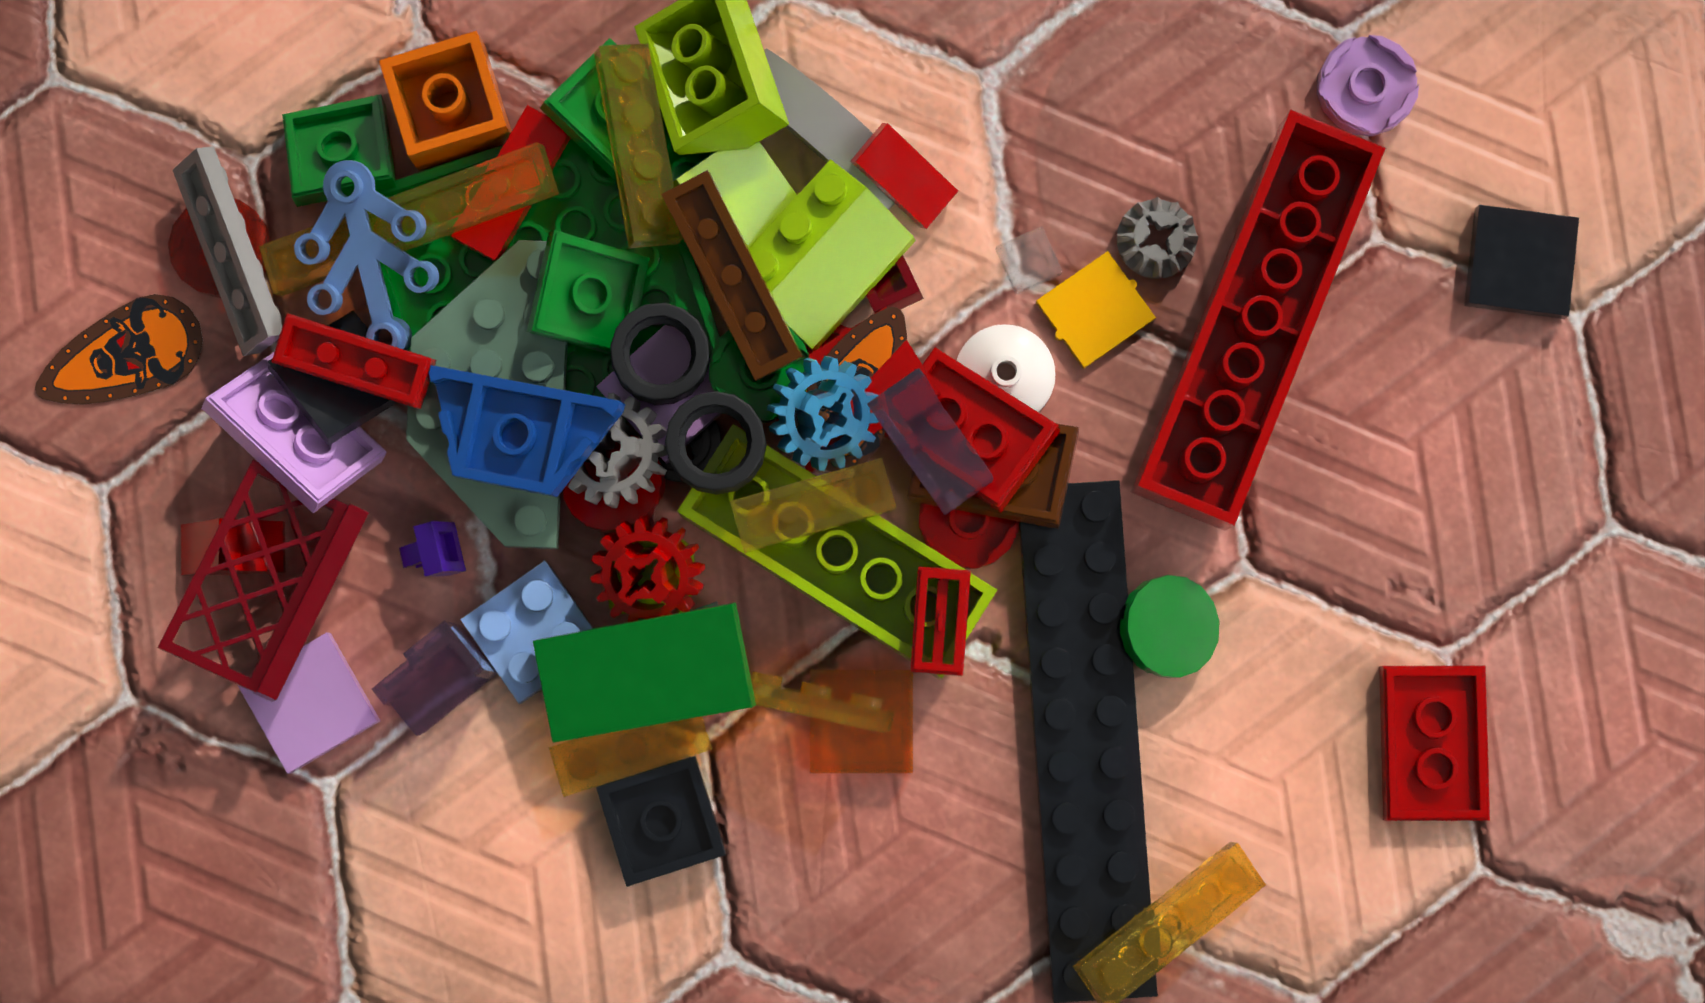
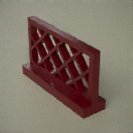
[157,459,369,702]

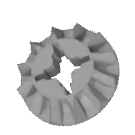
[1117,197,1199,279]

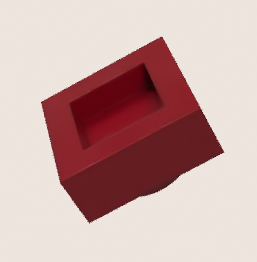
[866,255,924,313]

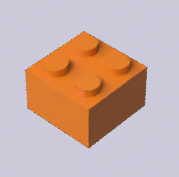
[379,30,512,171]

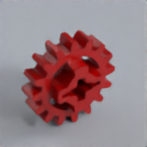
[590,515,705,622]

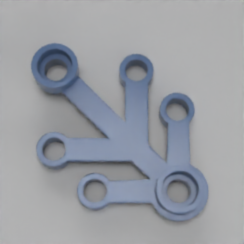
[294,160,439,350]

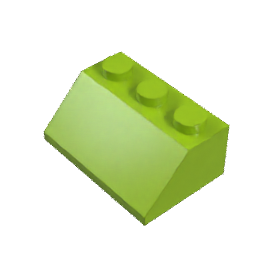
[634,0,789,155]
[749,159,916,351]

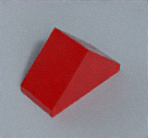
[181,518,286,576]

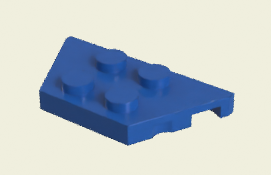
[429,365,625,497]

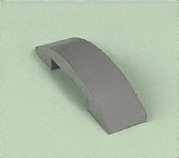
[764,48,895,210]

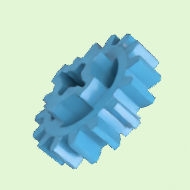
[767,356,881,471]

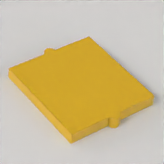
[1036,251,1156,369]

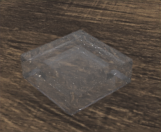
[995,226,1063,294]

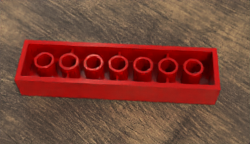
[1131,109,1386,531]

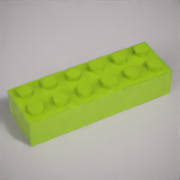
[677,424,997,680]

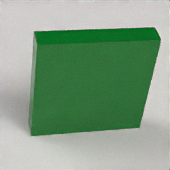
[282,94,397,207]
[527,230,650,354]

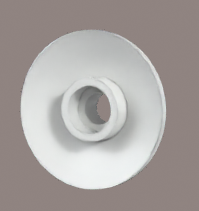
[956,325,1055,412]

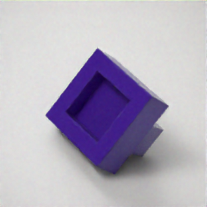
[399,521,466,577]

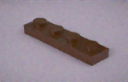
[661,170,804,381]

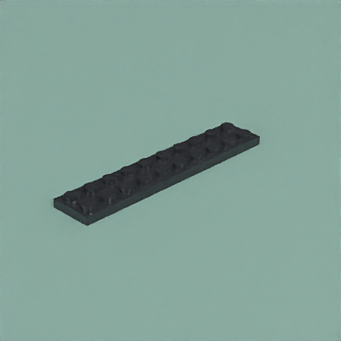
[1019,480,1158,1003]

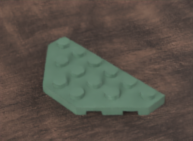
[406,240,568,549]

